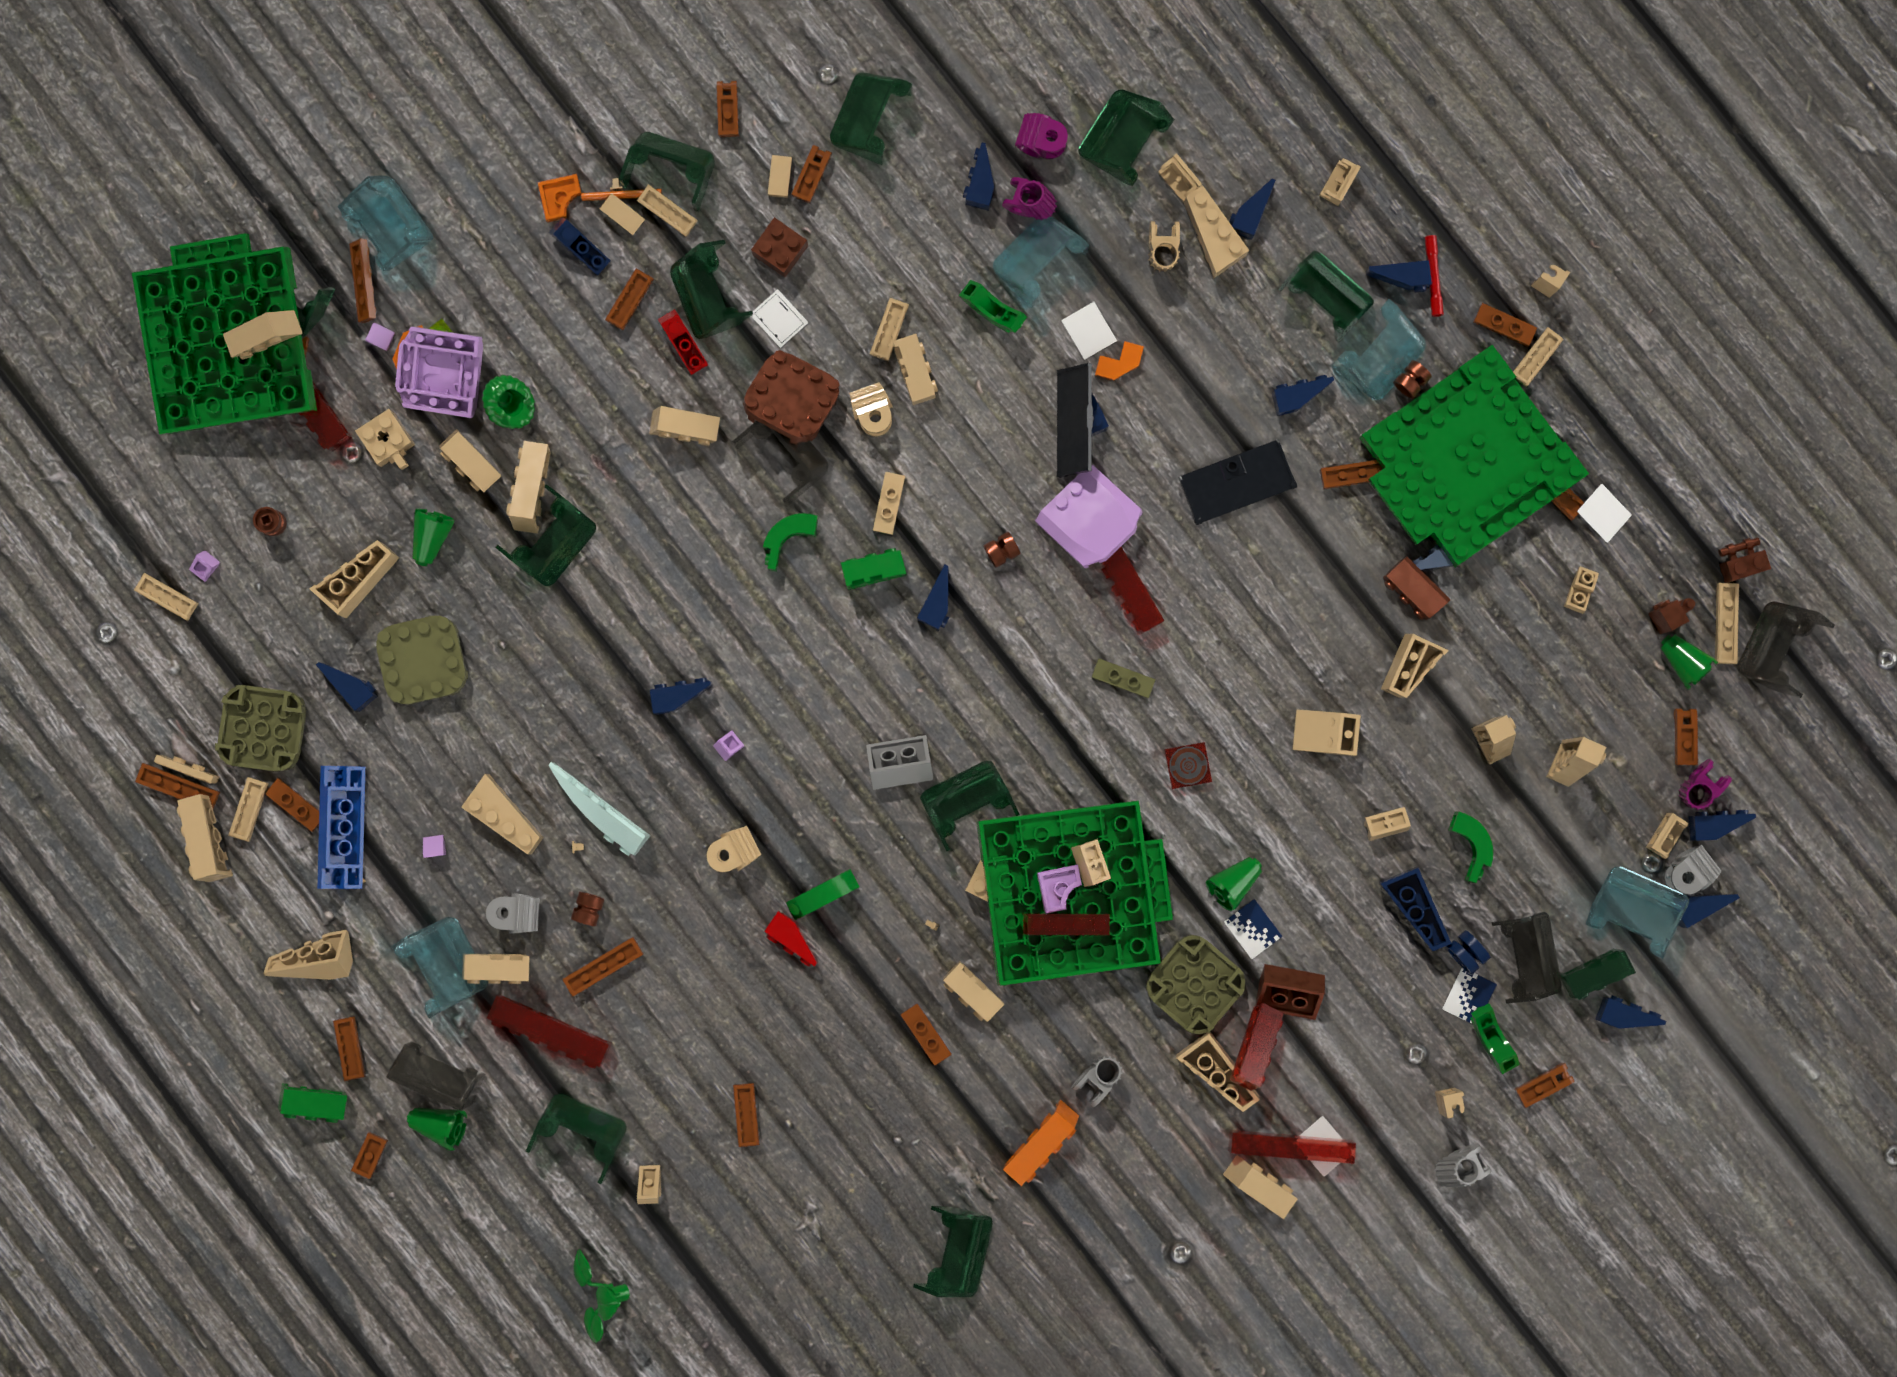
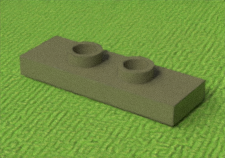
[1091,658,1156,698]

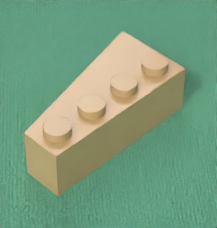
[309,540,400,618]

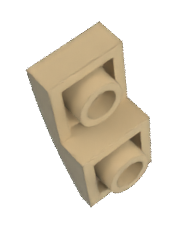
[599,193,645,235]
[1564,566,1599,614]

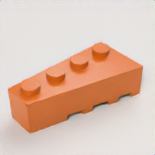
[1003,1100,1079,1186]

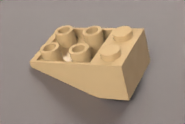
[1292,710,1361,756]

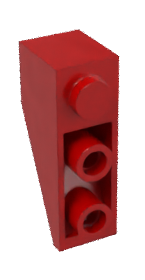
[657,309,708,375]
[764,911,818,967]

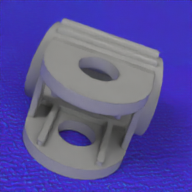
[1664,845,1721,894]
[486,893,540,934]
[1071,1056,1123,1108]
[1435,1143,1491,1188]

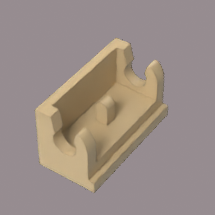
[1158,153,1202,203]
[1319,158,1361,206]
[1531,265,1570,298]
[1364,807,1411,841]
[1646,813,1688,859]
[1071,840,1111,887]
[1435,1088,1464,1118]

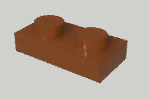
[351,1132,388,1179]

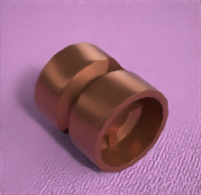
[1393,360,1432,399]
[253,507,287,536]
[983,532,1021,568]
[571,891,605,927]

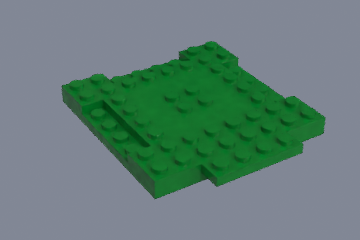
[132,233,317,435]
[1359,345,1589,568]
[976,801,1173,986]

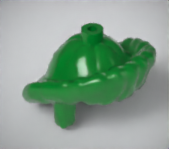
[482,375,535,429]

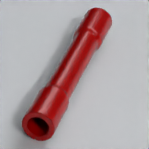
[1424,235,1444,317]

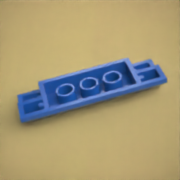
[317,766,366,889]

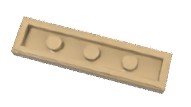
[1715,583,1739,665]

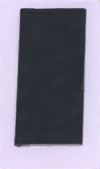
[1057,363,1094,478]
[1178,439,1297,525]

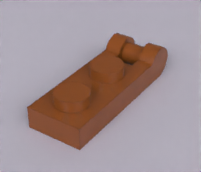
[717,81,739,137]
[791,145,832,204]
[1674,708,1698,765]
[1515,1063,1575,1108]

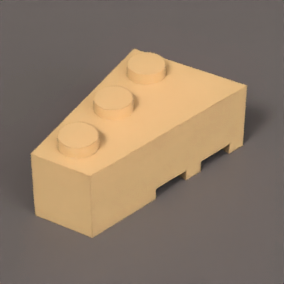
[223,310,303,359]
[1471,715,1516,765]
[943,961,1004,1022]
[1223,1155,1298,1219]

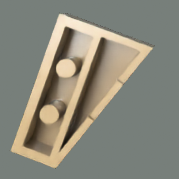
[893,334,938,405]
[649,406,720,446]
[439,429,501,492]
[1381,634,1449,698]
[462,954,529,984]

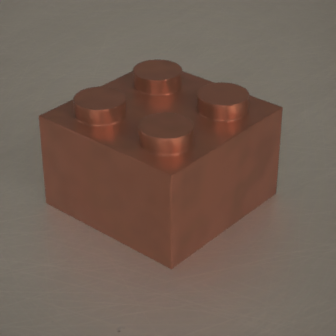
[751,217,808,278]

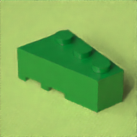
[841,548,907,590]
[278,1083,347,1123]

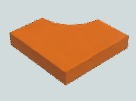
[538,174,582,223]

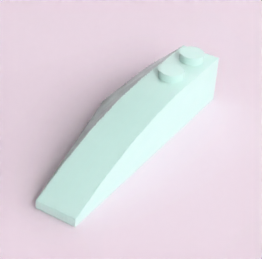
[549,762,650,856]

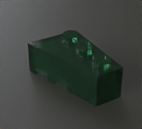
[1559,948,1636,1000]

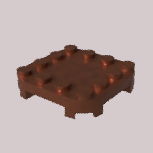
[743,350,839,445]

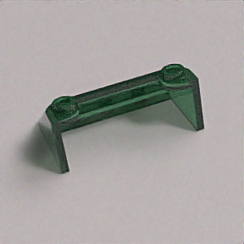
[830,72,913,165]
[1078,89,1175,186]

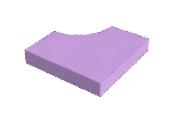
[1037,865,1082,913]

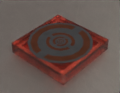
[1164,742,1212,789]

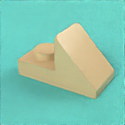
[637,1165,661,1204]

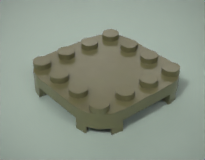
[376,615,468,705]
[215,685,306,772]
[1145,935,1245,1034]

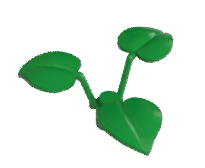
[573,1249,630,1344]

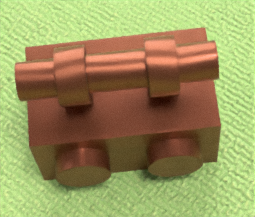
[1718,537,1771,583]
[1648,598,1695,634]

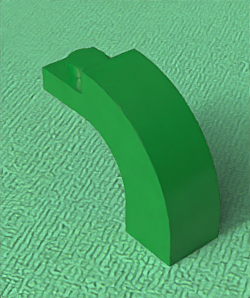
[958,280,1027,333]
[763,513,819,572]
[1448,811,1493,883]
[786,869,859,920]
[1470,1003,1520,1074]

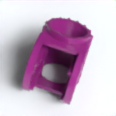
[1015,113,1068,159]
[1002,177,1057,221]
[1678,759,1732,810]

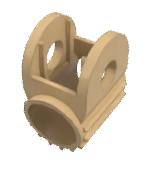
[1148,221,1180,272]
[849,382,893,437]
[707,826,762,872]

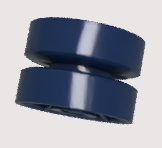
[1446,930,1491,975]

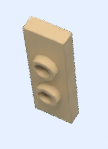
[637,184,698,237]
[870,298,909,362]
[1513,327,1564,387]
[873,472,905,535]
[134,573,199,621]
[154,755,219,784]
[228,777,269,842]

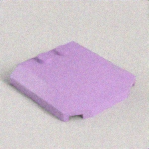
[395,327,483,418]
[1035,465,1142,568]

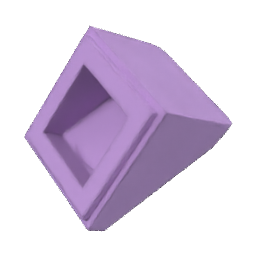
[366,323,395,351]
[189,551,220,582]
[713,730,744,761]
[423,835,446,858]

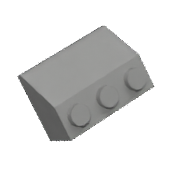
[866,735,933,790]

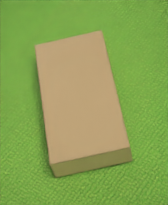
[768,155,792,198]

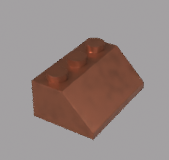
[1383,557,1451,620]
[1255,964,1325,1020]

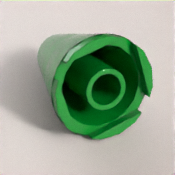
[412,508,455,567]
[1660,634,1718,690]
[1205,857,1262,912]
[407,1108,467,1151]

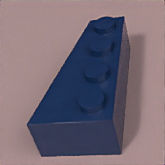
[1379,866,1452,951]

